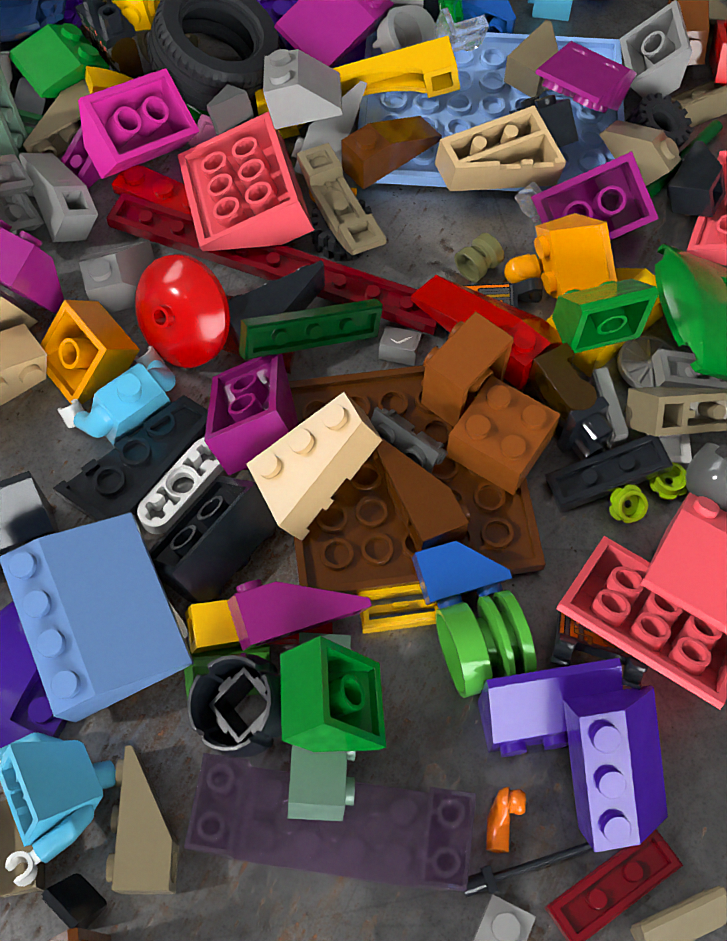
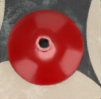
[135,254,230,368]

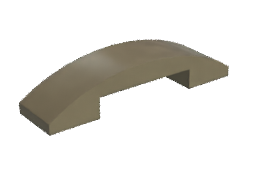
[296,143,386,255]

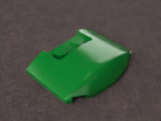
[655,244,727,381]

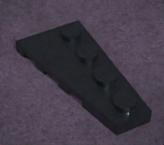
[53,395,208,522]

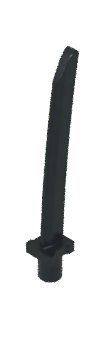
[460,842,593,898]

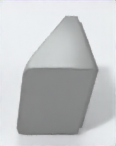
[378,326,422,366]

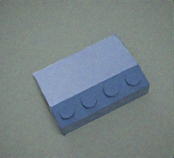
[0,512,194,723]

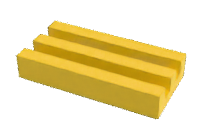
[357,584,439,634]

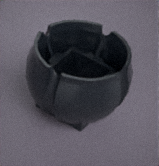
[187,653,282,758]

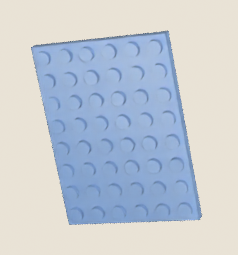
[354,30,625,193]

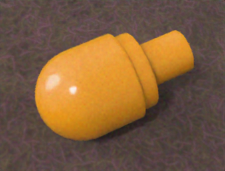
[504,254,544,283]

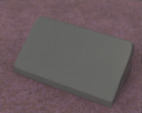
[206,84,255,136]

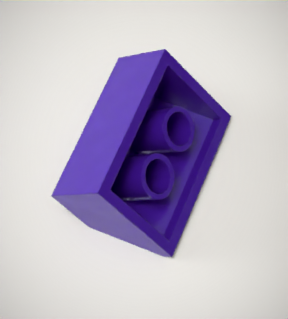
[478,658,623,757]
[563,685,668,852]

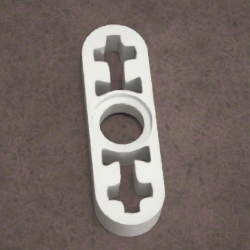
[137,438,224,534]

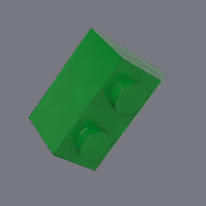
[8,23,109,98]
[552,278,659,353]
[280,636,386,752]

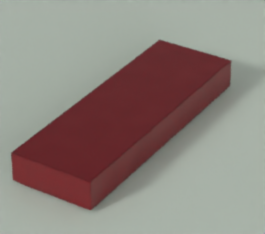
[544,829,683,941]

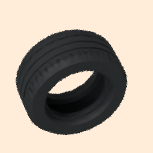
[147,0,280,112]

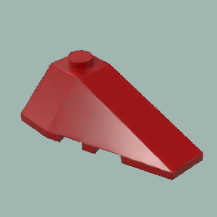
[410,275,563,390]

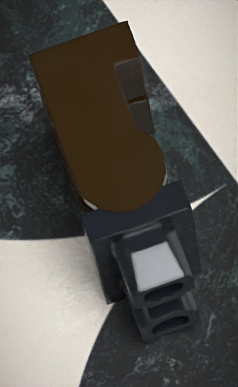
[75,0,144,79]
[523,342,614,460]

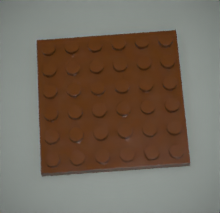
[289,365,546,595]

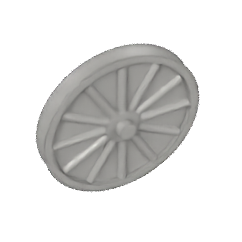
[617,335,677,388]

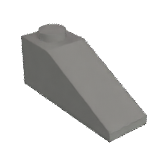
[291,81,367,174]

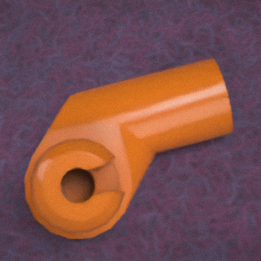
[486,786,526,853]

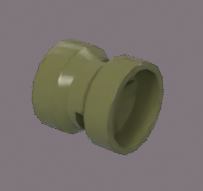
[454,233,505,282]

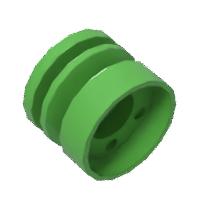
[435,590,537,698]

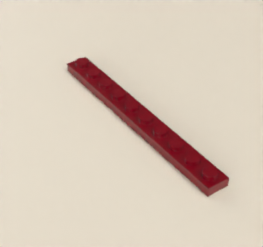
[106,193,439,336]

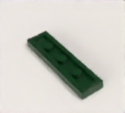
[239,299,383,360]

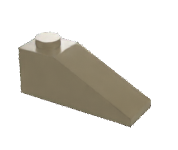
[625,386,727,436]

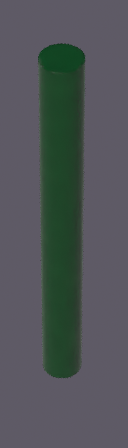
[646,120,723,199]

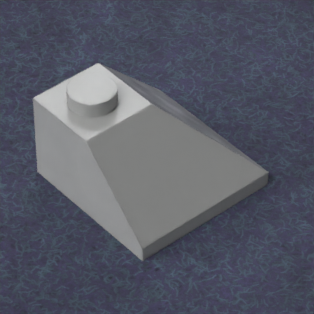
[79,240,155,313]

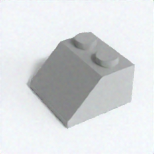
[619,0,692,98]
[263,49,343,129]

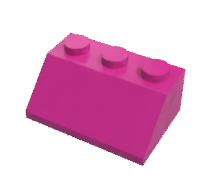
[78,68,200,179]

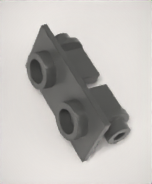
[371,407,448,473]

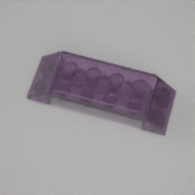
[184,753,476,892]

